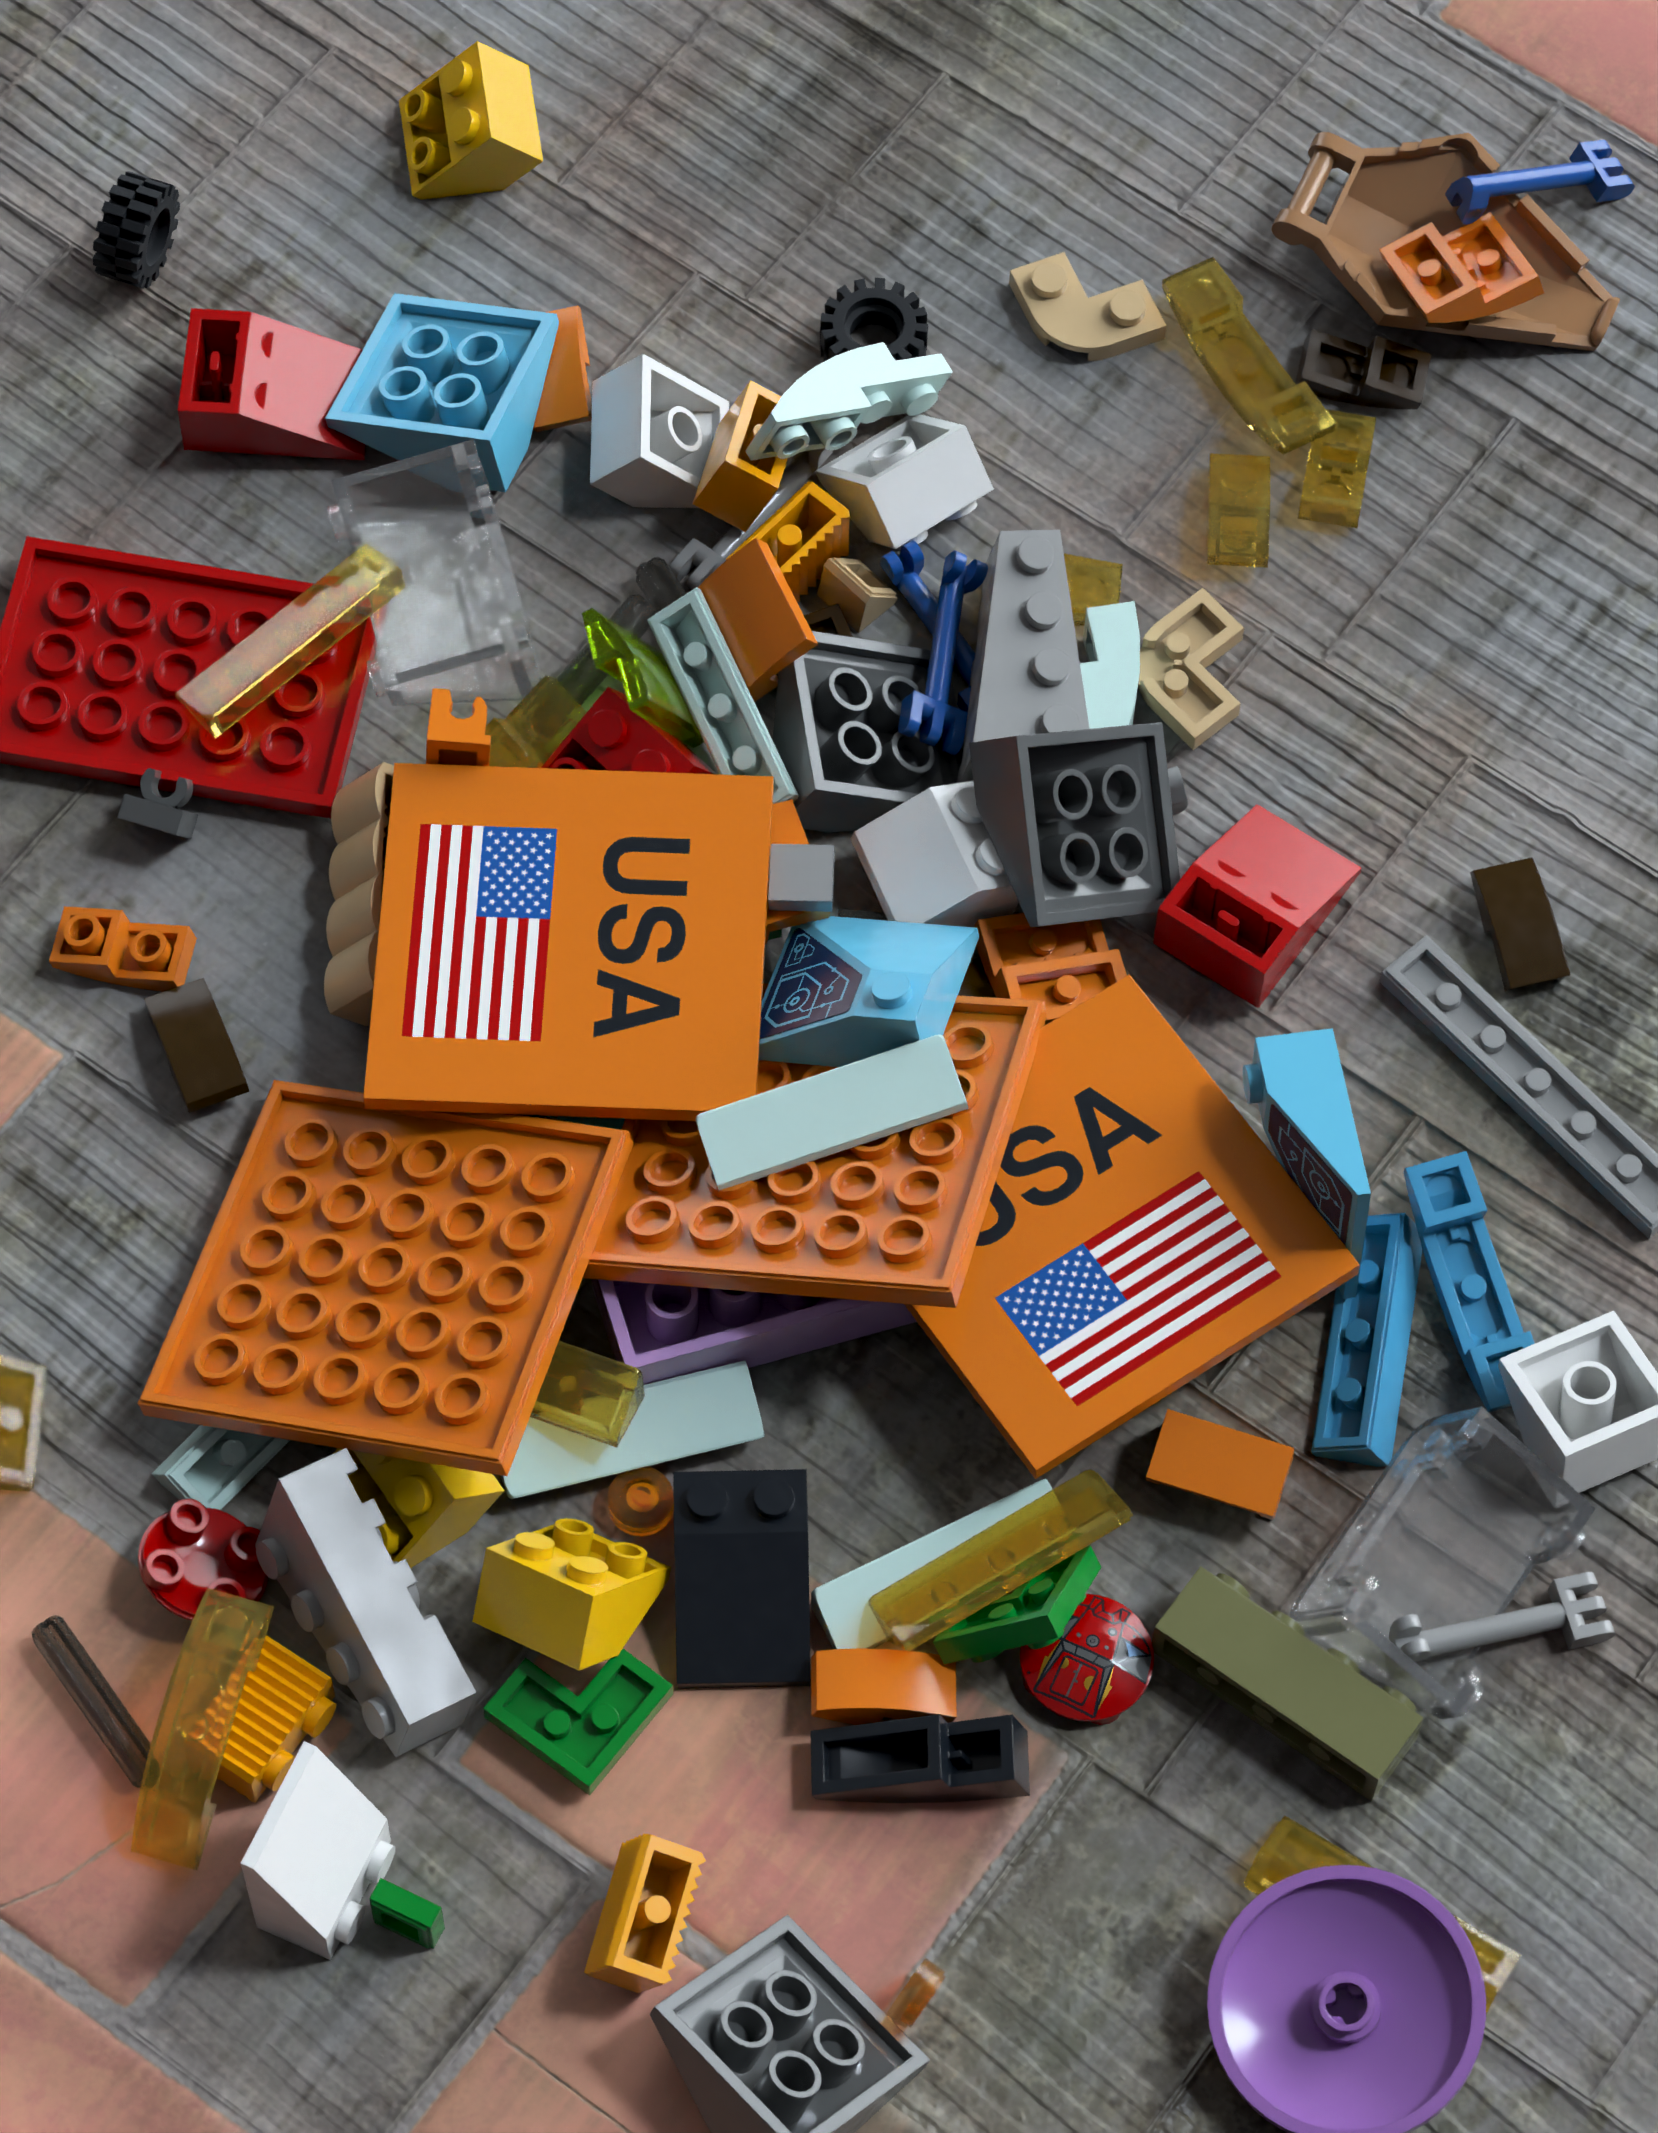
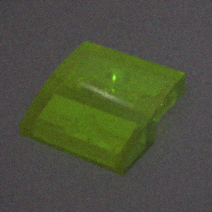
[582,608,704,748]

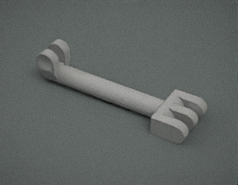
[668,448,833,590]
[1388,1572,1615,1664]

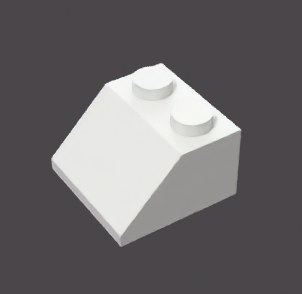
[590,354,729,508]
[815,414,994,550]
[850,780,1019,927]
[1498,1311,1658,1501]

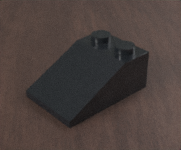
[673,1469,811,1689]

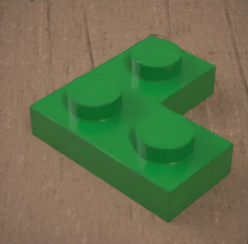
[933,1545,1102,1664]
[483,1649,673,1796]

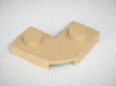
[1009,252,1167,361]
[1138,588,1244,750]

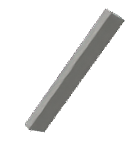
[1379,935,1658,1239]

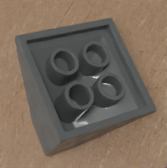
[773,631,964,833]
[969,722,1180,927]
[650,1914,930,2133]

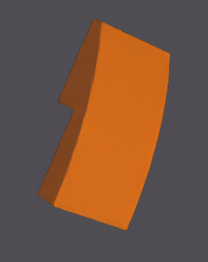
[533,305,592,432]
[49,906,197,992]
[811,1648,957,1725]

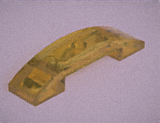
[1162,257,1336,455]
[131,1588,274,1870]

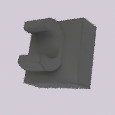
[117,768,198,838]

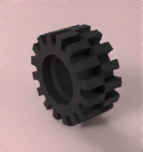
[92,171,180,289]
[820,278,928,362]

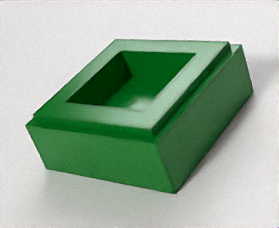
[369,1878,445,1949]

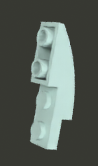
[746,342,952,461]

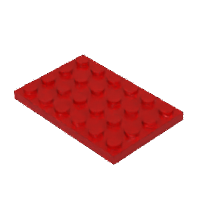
[0,536,387,819]

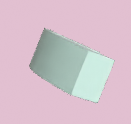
[1080,601,1140,729]

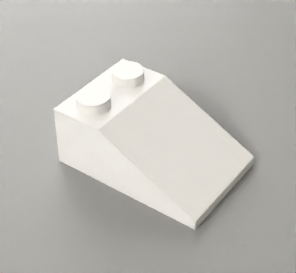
[241,1741,395,1960]

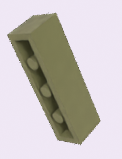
[1152,1566,1424,1802]

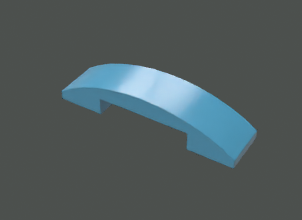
[1404,1151,1535,1413]

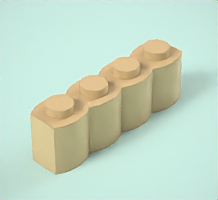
[324,762,394,1026]

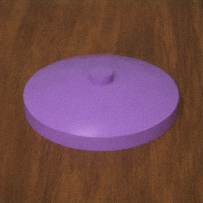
[1207,1865,1486,2133]

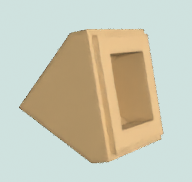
[817,558,898,633]

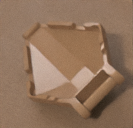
[1271,132,1620,351]

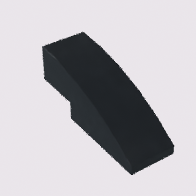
[810,1714,1030,1803]

